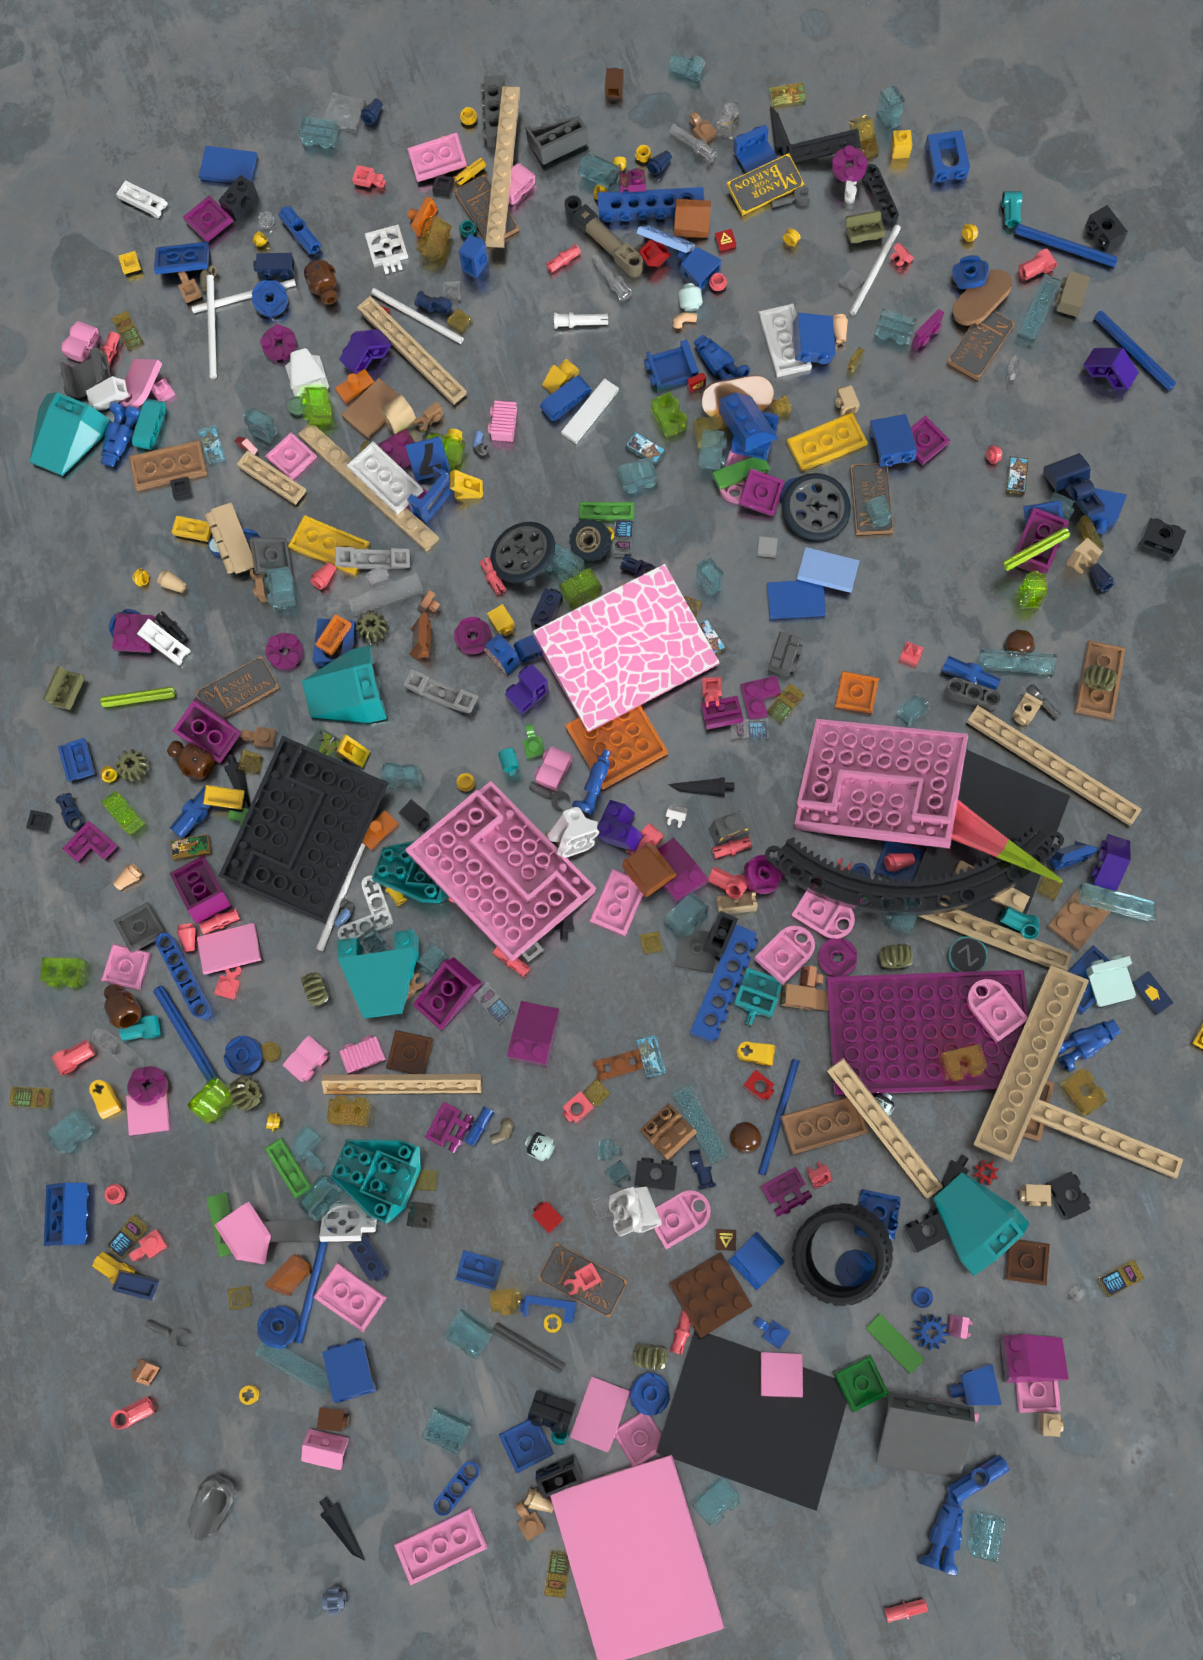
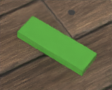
[712,457,770,490]
[579,502,634,522]
[264,1137,313,1199]
[206,1192,232,1257]
[865,1313,925,1374]

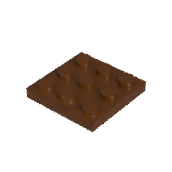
[668,1252,752,1338]

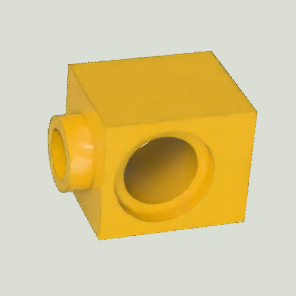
[890,130,912,159]
[487,604,515,636]

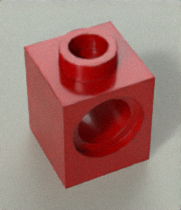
[639,239,671,267]
[743,1070,775,1102]
[532,1201,564,1234]

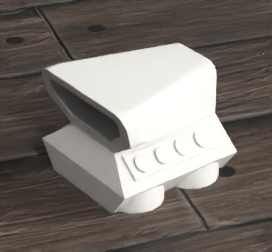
[285,348,329,398]
[548,807,599,858]
[609,1187,661,1236]

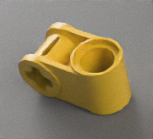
[736,1041,776,1066]
[89,1080,122,1120]

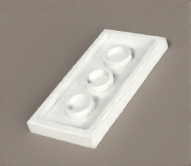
[758,304,812,378]
[347,441,424,515]

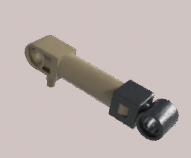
[564,195,645,277]

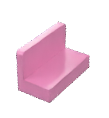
[301,1429,348,1470]

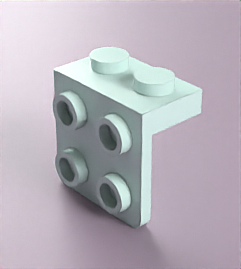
[1086,955,1136,1007]

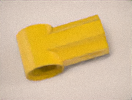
[92,1252,136,1284]

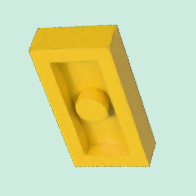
[172,516,211,542]

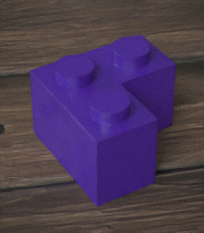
[339,329,392,374]
[1083,347,1139,390]
[505,664,549,715]
[597,800,643,852]
[1091,834,1131,892]

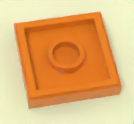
[834,671,879,715]

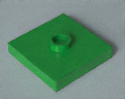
[834,1355,889,1412]

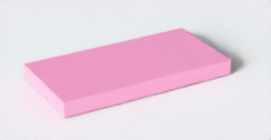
[394,1507,488,1586]

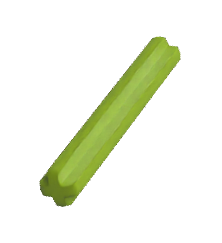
[1002,528,1070,570]
[100,686,175,707]

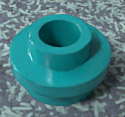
[459,220,477,238]

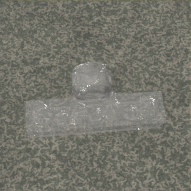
[347,567,424,618]

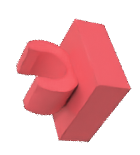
[890,242,914,267]
[899,641,924,666]
[808,1162,833,1189]

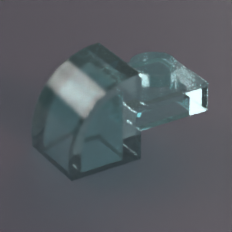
[358,926,392,953]

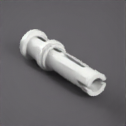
[554,312,608,329]

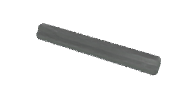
[492,1323,565,1374]

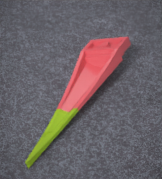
[951,800,1062,882]

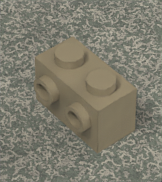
[1055,271,1090,317]

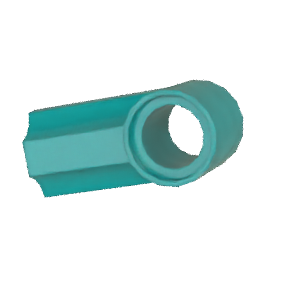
[1002,191,1022,227]
[498,748,520,776]
[1000,906,1040,939]
[119,1015,161,1041]

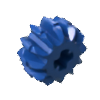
[913,1314,949,1350]

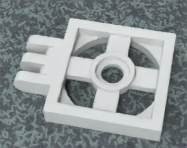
[365,224,408,274]
[319,1203,377,1242]

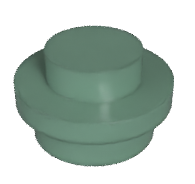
[287,397,305,415]

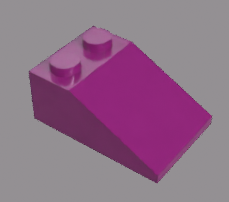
[1013,507,1069,577]
[172,697,242,763]
[657,837,708,906]
[169,855,231,924]
[413,957,483,1030]
[507,1001,559,1067]
[1000,1334,1069,1383]

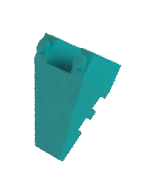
[337,929,420,1019]

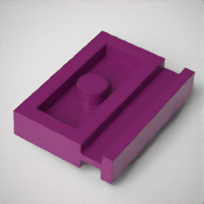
[619,168,646,193]
[911,309,944,350]
[701,695,744,729]

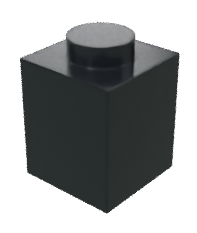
[399,799,430,832]

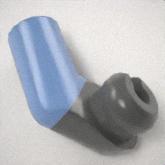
[472,430,489,456]
[334,899,354,928]

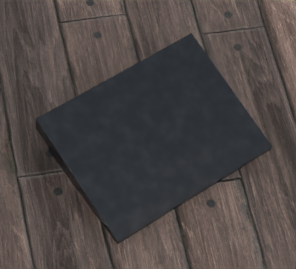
[218,735,389,923]
[913,749,1070,933]
[656,1330,847,1511]

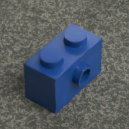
[458,234,488,278]

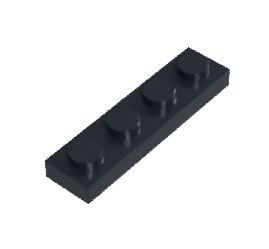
[788,128,861,164]

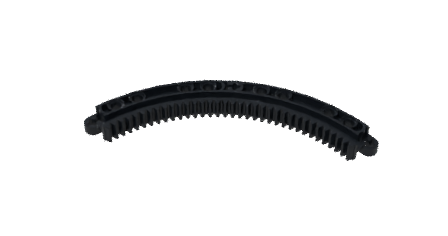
[765,825,1064,916]

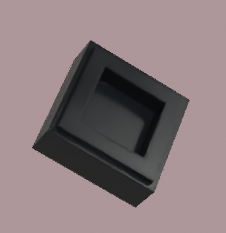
[432,175,454,196]
[170,477,193,499]
[26,810,51,833]

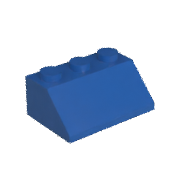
[719,392,778,452]
[44,1183,89,1246]

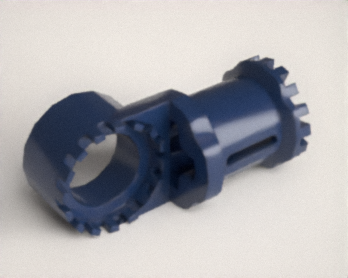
[414,291,452,315]
[620,554,656,577]
[55,793,85,832]
[689,1149,716,1190]

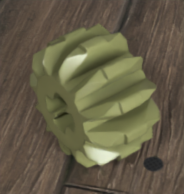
[356,610,387,642]
[1083,665,1117,692]
[115,749,149,782]
[879,944,913,969]
[301,971,329,1006]
[228,1075,262,1111]
[633,1344,668,1370]

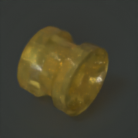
[771,395,791,417]

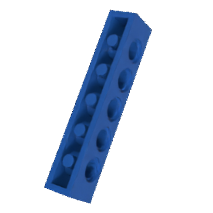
[598,187,704,222]
[690,924,758,1043]

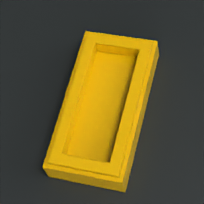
[203,785,244,810]

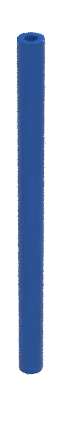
[758,1059,800,1176]
[294,1228,331,1344]

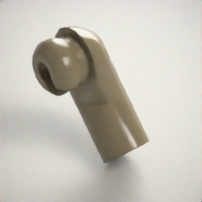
[200,265,218,291]
[490,1117,514,1145]

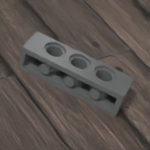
[481,75,506,147]

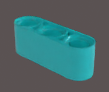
[132,398,166,450]

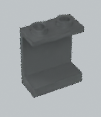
[60,347,111,401]

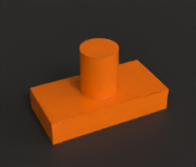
[408,197,438,238]
[335,369,374,404]
[315,614,352,656]
[362,810,399,851]

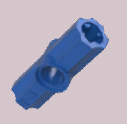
[278,206,321,255]
[942,656,1001,690]
[169,784,211,838]
[947,1454,1010,1504]

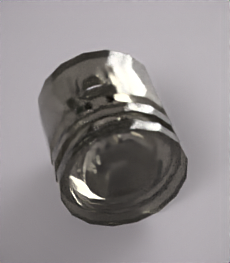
[406,1201,434,1229]

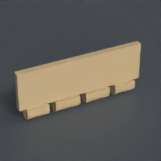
[205,502,254,574]

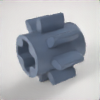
[322,1586,346,1615]

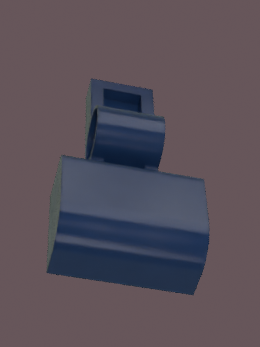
[1043,453,1105,517]

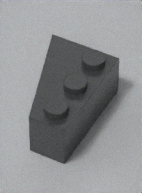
[525,116,589,165]

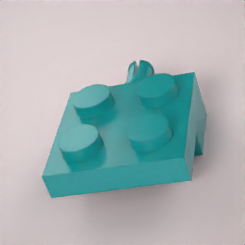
[734,968,783,1026]

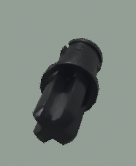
[155,611,187,643]

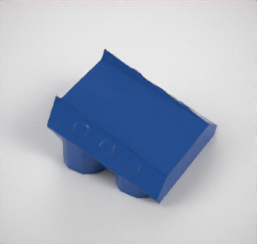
[1050,841,1097,870]
[854,1189,901,1241]
[728,1232,785,1291]

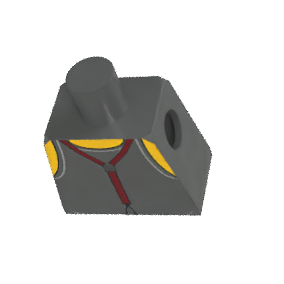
[708,811,749,846]

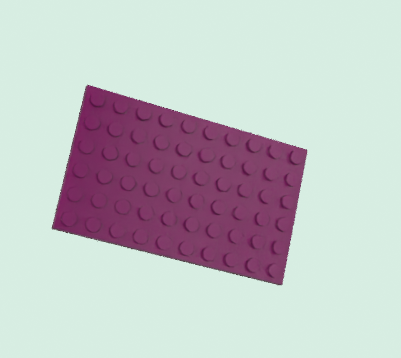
[826,970,1029,1095]

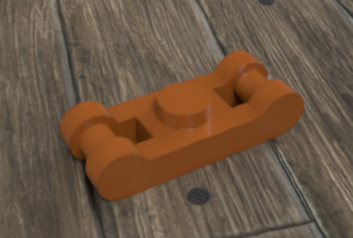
[593,1049,645,1081]

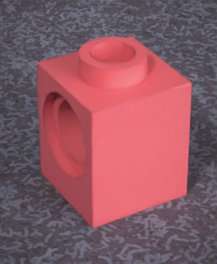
[562,1091,594,1123]

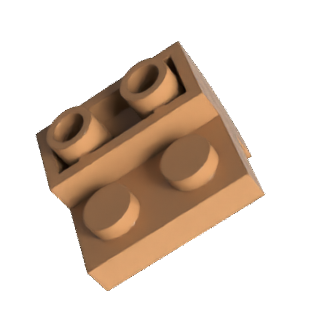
[640,1103,697,1160]

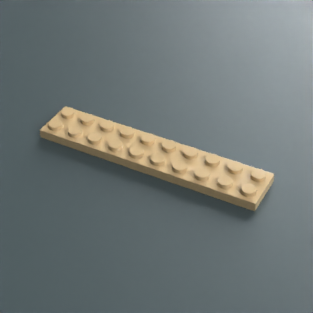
[974,965,1089,1162]

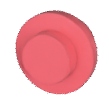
[709,273,727,291]
[986,445,1002,464]
[104,1184,125,1204]

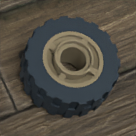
[569,519,612,562]

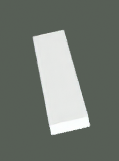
[561,378,619,444]

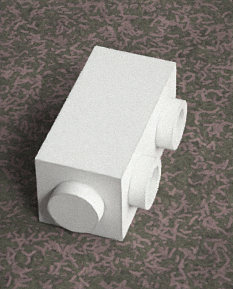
[86,376,129,411]

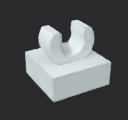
[666,804,688,828]

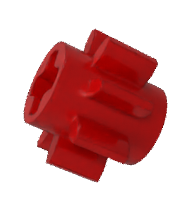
[973,1160,999,1185]

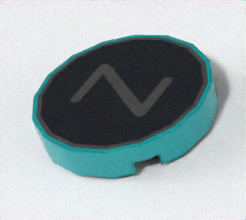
[948,936,988,972]

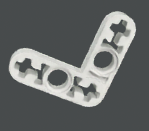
[338,876,393,940]

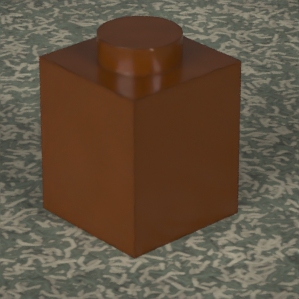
[605,68,624,98]
[317,1406,350,1432]

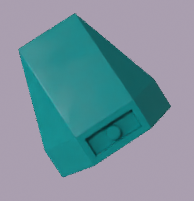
[29,392,111,476]
[302,645,387,723]
[372,840,450,903]
[330,1139,421,1224]
[933,1172,1030,1276]

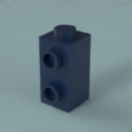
[253,253,295,280]
[530,588,563,629]
[348,1235,389,1282]

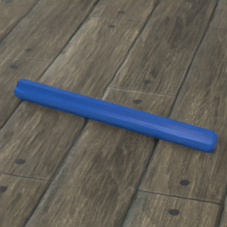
[1015,224,1118,267]
[1094,310,1176,390]
[153,985,220,1087]

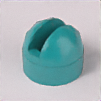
[551,1430,569,1446]

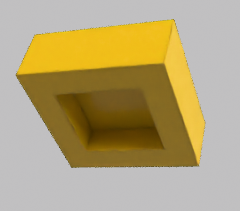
[118,251,141,274]

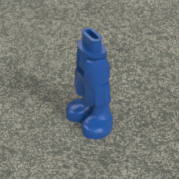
[694,335,751,380]
[100,402,141,467]
[572,749,611,815]
[1057,1019,1121,1072]
[919,1494,964,1576]

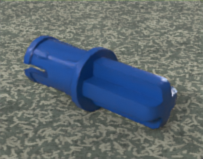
[464,1106,494,1146]

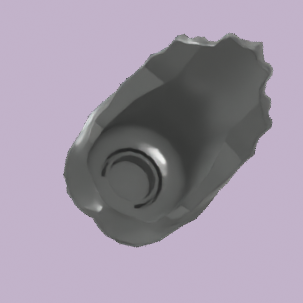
[188,1474,235,1541]

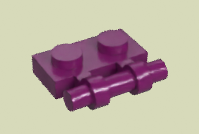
[425,1102,473,1153]
[760,1167,812,1217]

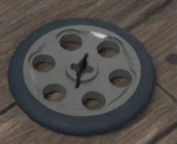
[782,473,851,541]
[490,521,555,583]

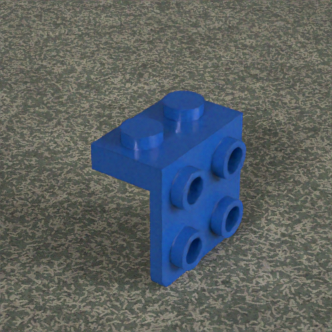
[733,124,778,173]

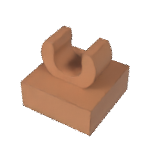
[417,590,440,612]
[799,966,824,987]
[131,1359,160,1386]

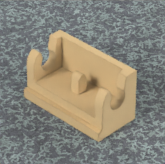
[1066,538,1103,574]
[716,892,758,915]

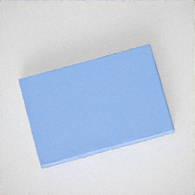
[637,225,695,253]
[797,547,860,593]

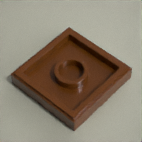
[386,1030,434,1074]
[1004,1239,1050,1285]

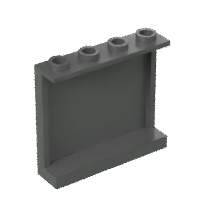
[876,1392,975,1479]

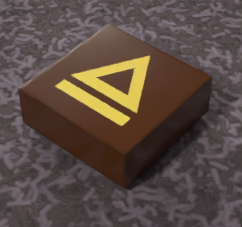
[715,1229,736,1251]

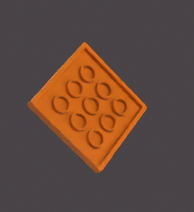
[565,705,668,790]

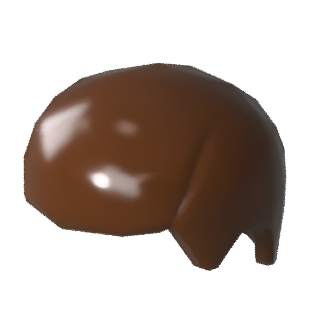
[1005,629,1035,660]
[730,1122,762,1154]

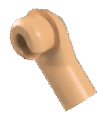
[673,312,697,329]

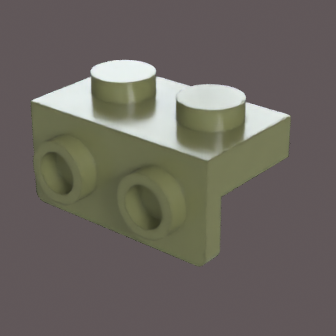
[846,210,886,243]
[43,666,85,710]

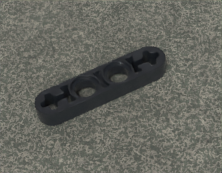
[863,164,899,226]

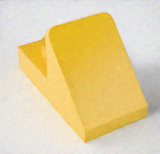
[542,359,580,394]
[450,470,483,499]
[335,734,370,768]

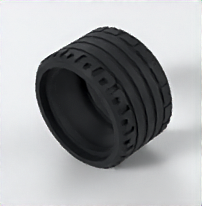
[792,1203,893,1306]

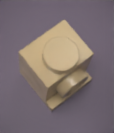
[835,385,860,417]
[1011,692,1043,726]
[1019,1184,1051,1207]
[1038,1412,1064,1437]

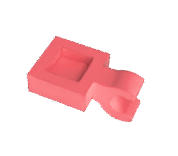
[352,165,386,188]
[128,1229,168,1262]

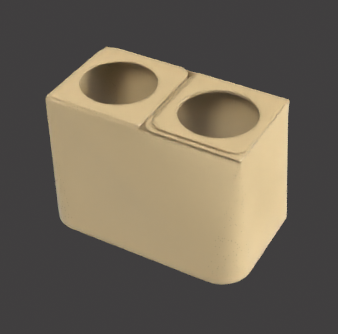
[380,394,416,435]

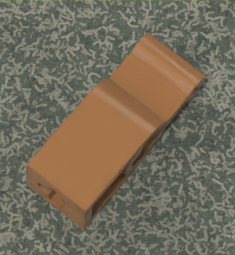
[780,984,829,1012]

